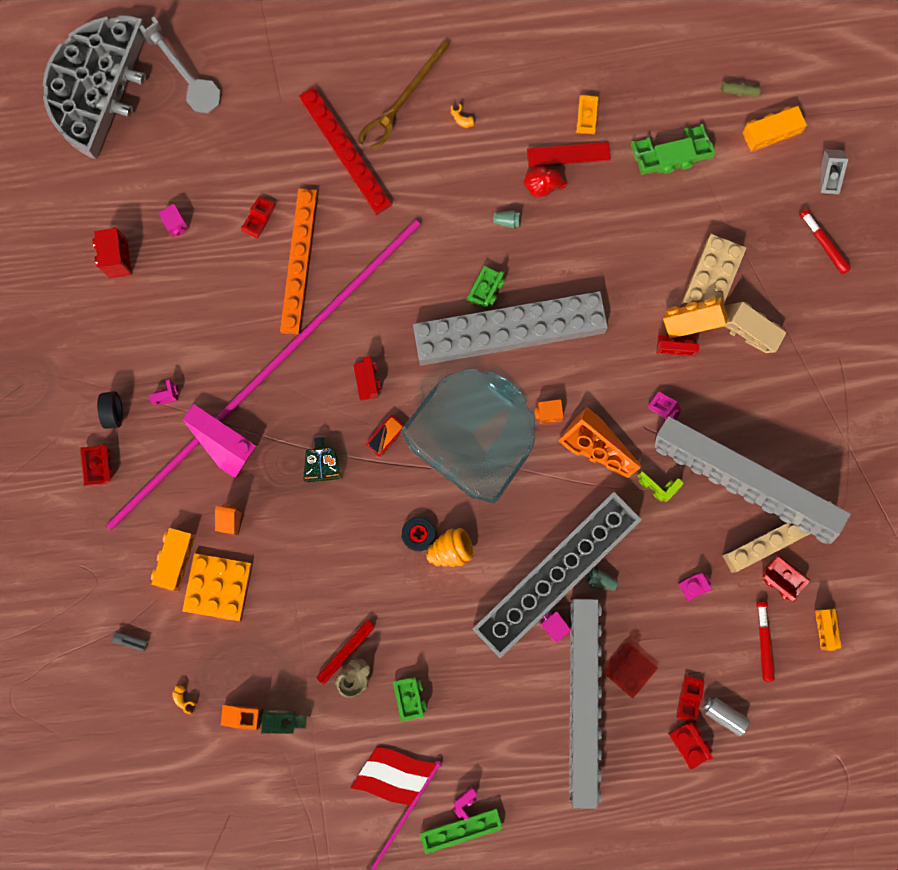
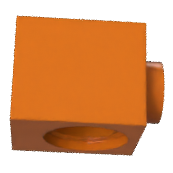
[534,399,564,424]

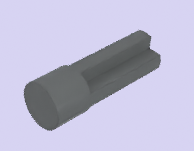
[112,631,148,652]

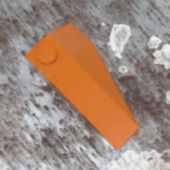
[558,407,641,478]

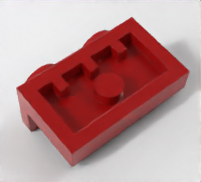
[656,334,699,357]
[668,722,714,770]

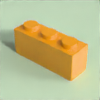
[742,106,807,152]
[663,297,728,339]
[151,528,196,591]

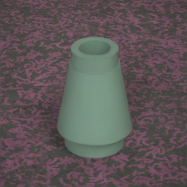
[493,210,521,229]
[587,569,618,591]

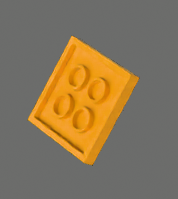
[182,553,252,621]

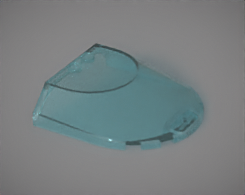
[400,369,535,503]

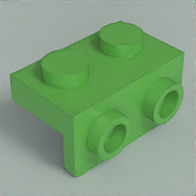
[467,266,506,310]
[393,677,427,722]

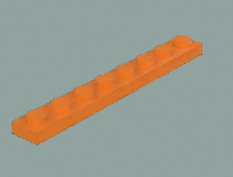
[280,188,317,335]

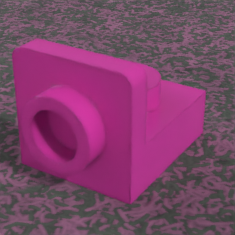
[149,379,179,406]
[648,392,681,420]
[678,573,712,601]
[453,786,477,820]

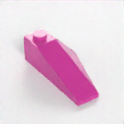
[182,404,257,478]

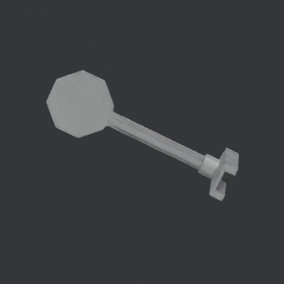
[139,16,221,114]

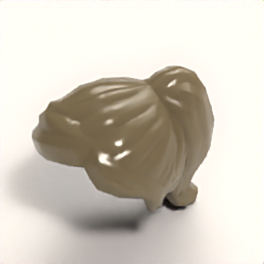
[335,658,370,698]

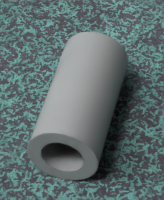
[703,697,750,736]

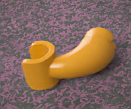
[451,104,474,128]
[172,685,196,714]

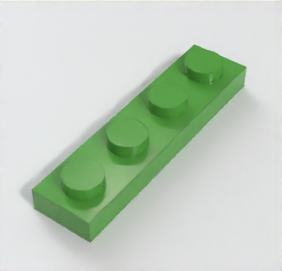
[420,808,503,854]

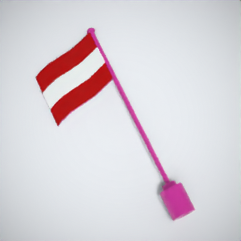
[350,747,442,870]

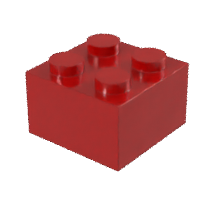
[92,228,132,278]

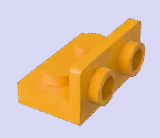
[815,609,841,651]

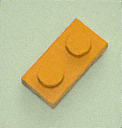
[576,95,598,134]

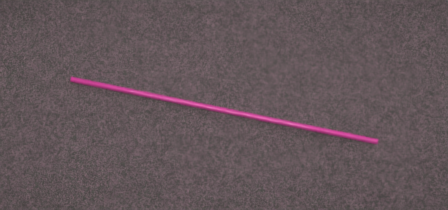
[106,220,420,530]

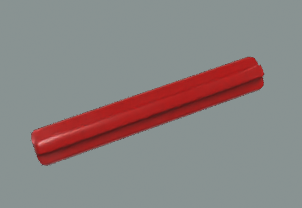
[317,620,375,684]

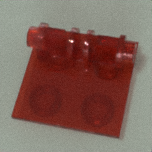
[602,642,658,699]

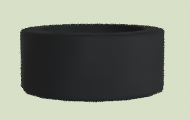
[97,391,123,429]

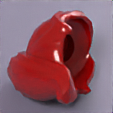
[524,166,567,197]

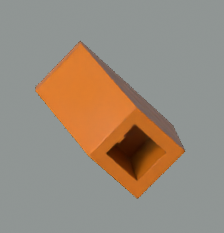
[215,504,243,535]
[221,704,263,730]

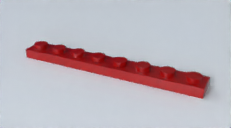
[299,87,392,215]

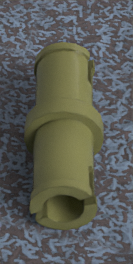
[721,81,760,98]

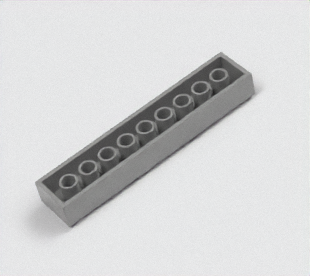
[413,292,608,366]
[654,416,851,544]
[472,492,641,658]
[569,599,602,809]

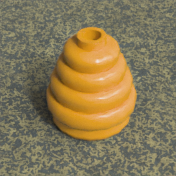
[426,528,474,567]

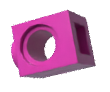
[158,204,189,237]
[540,611,572,643]

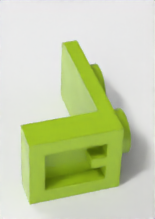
[637,471,684,502]

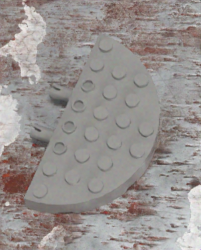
[43,16,147,159]

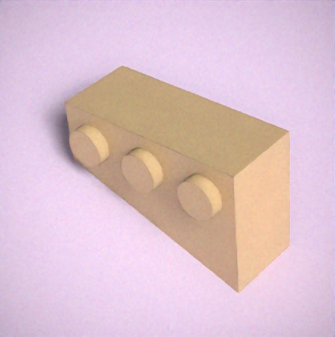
[724,302,786,353]

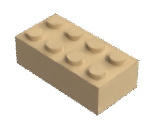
[680,234,746,307]

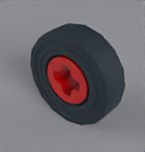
[401,517,436,552]

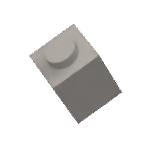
[820,149,848,194]

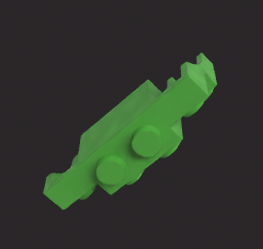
[631,124,715,175]

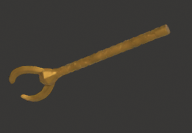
[358,40,450,149]

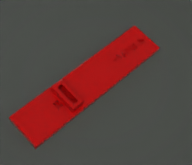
[527,142,611,167]

